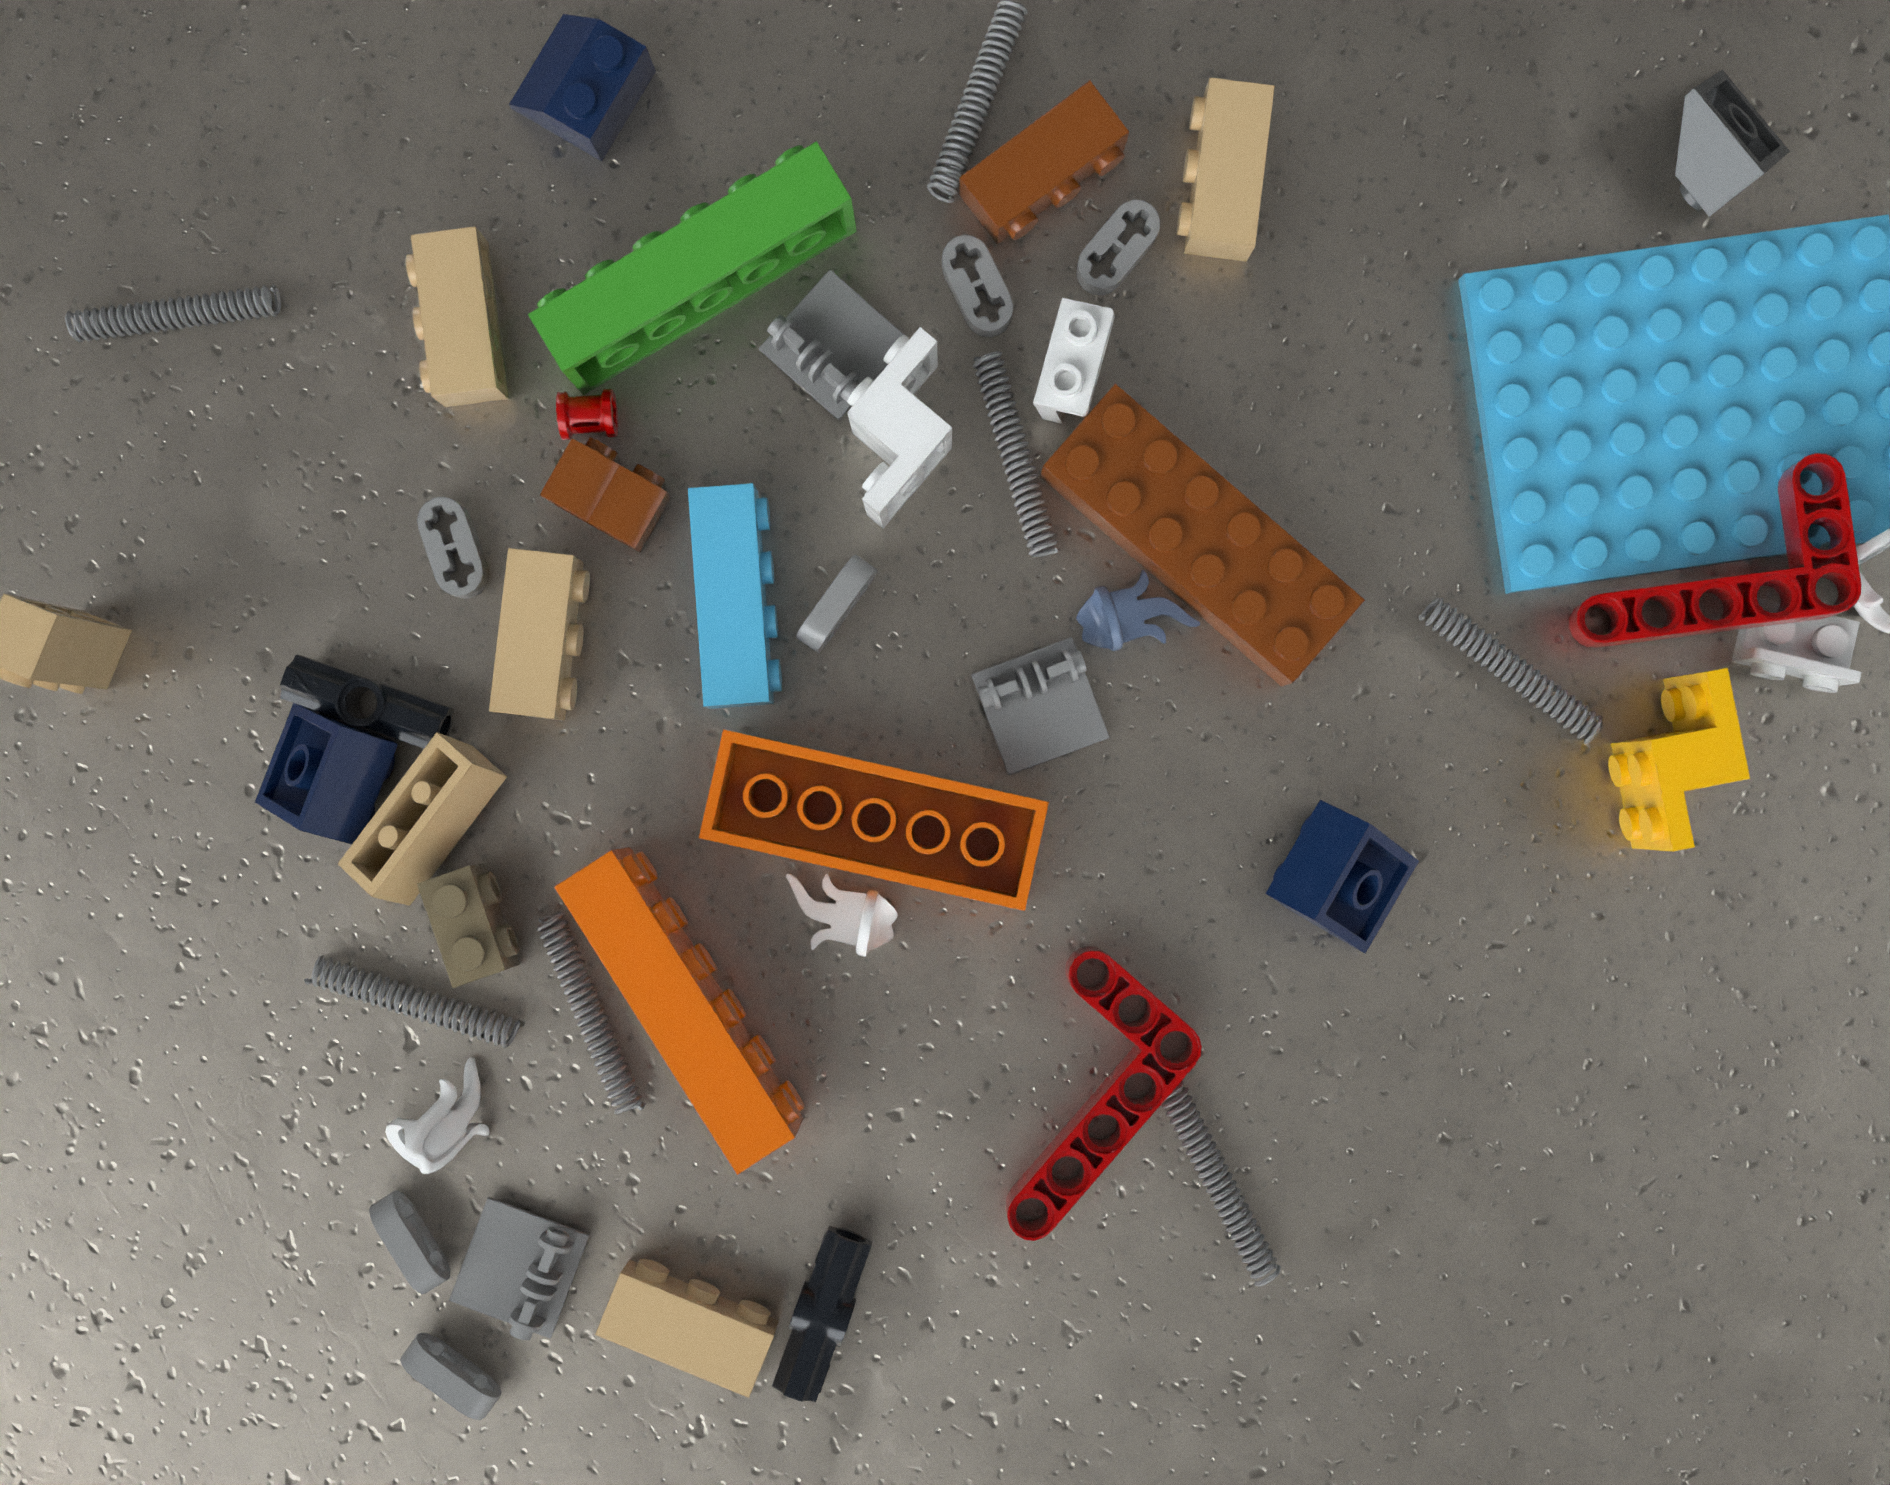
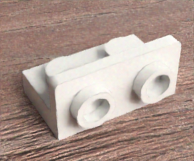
[1033,298,1115,424]
[1732,598,1862,693]

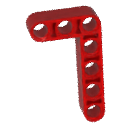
[1569,453,1862,648]
[1006,946,1202,1241]

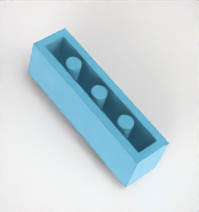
[688,483,782,709]

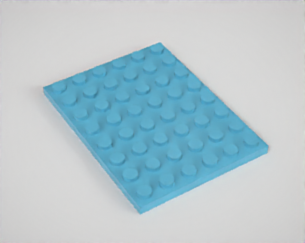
[1458,214,1890,594]

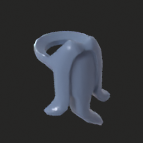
[1076,570,1200,651]

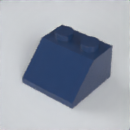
[509,14,656,161]
[255,703,398,844]
[1265,800,1419,954]

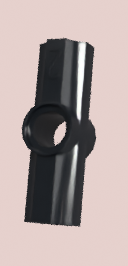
[280,654,454,748]
[772,1226,872,1402]

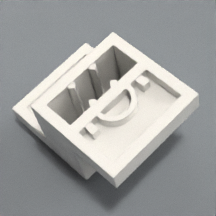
[847,327,952,529]

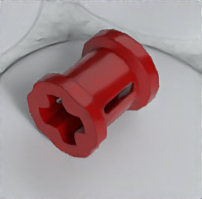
[556,388,618,440]

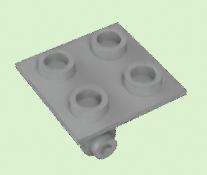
[758,269,904,420]
[971,637,1110,775]
[449,1197,590,1340]

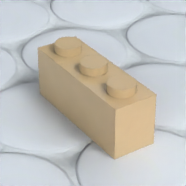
[1177,78,1275,262]
[406,226,509,407]
[489,548,590,721]
[0,593,132,694]
[338,732,507,906]
[595,1259,779,1398]

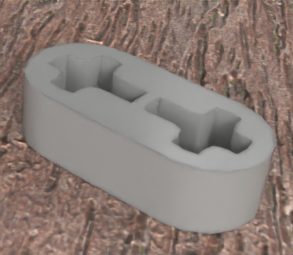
[1076,200,1160,295]
[942,235,1013,337]
[417,497,489,599]
[796,554,878,653]
[369,1190,450,1294]
[400,1333,502,1420]

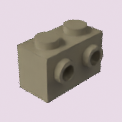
[417,863,520,988]

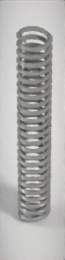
[927,0,1028,203]
[65,284,281,343]
[973,351,1060,557]
[1418,598,1603,744]
[537,912,646,1115]
[304,955,520,1048]
[1162,1081,1281,1287]

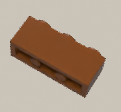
[959,80,1129,245]

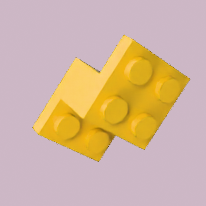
[1608,668,1750,852]

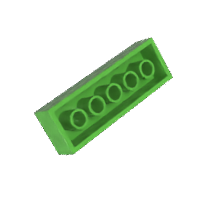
[528,141,857,395]

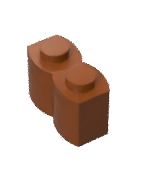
[540,437,672,553]

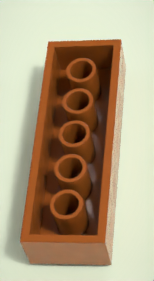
[1040,383,1365,687]

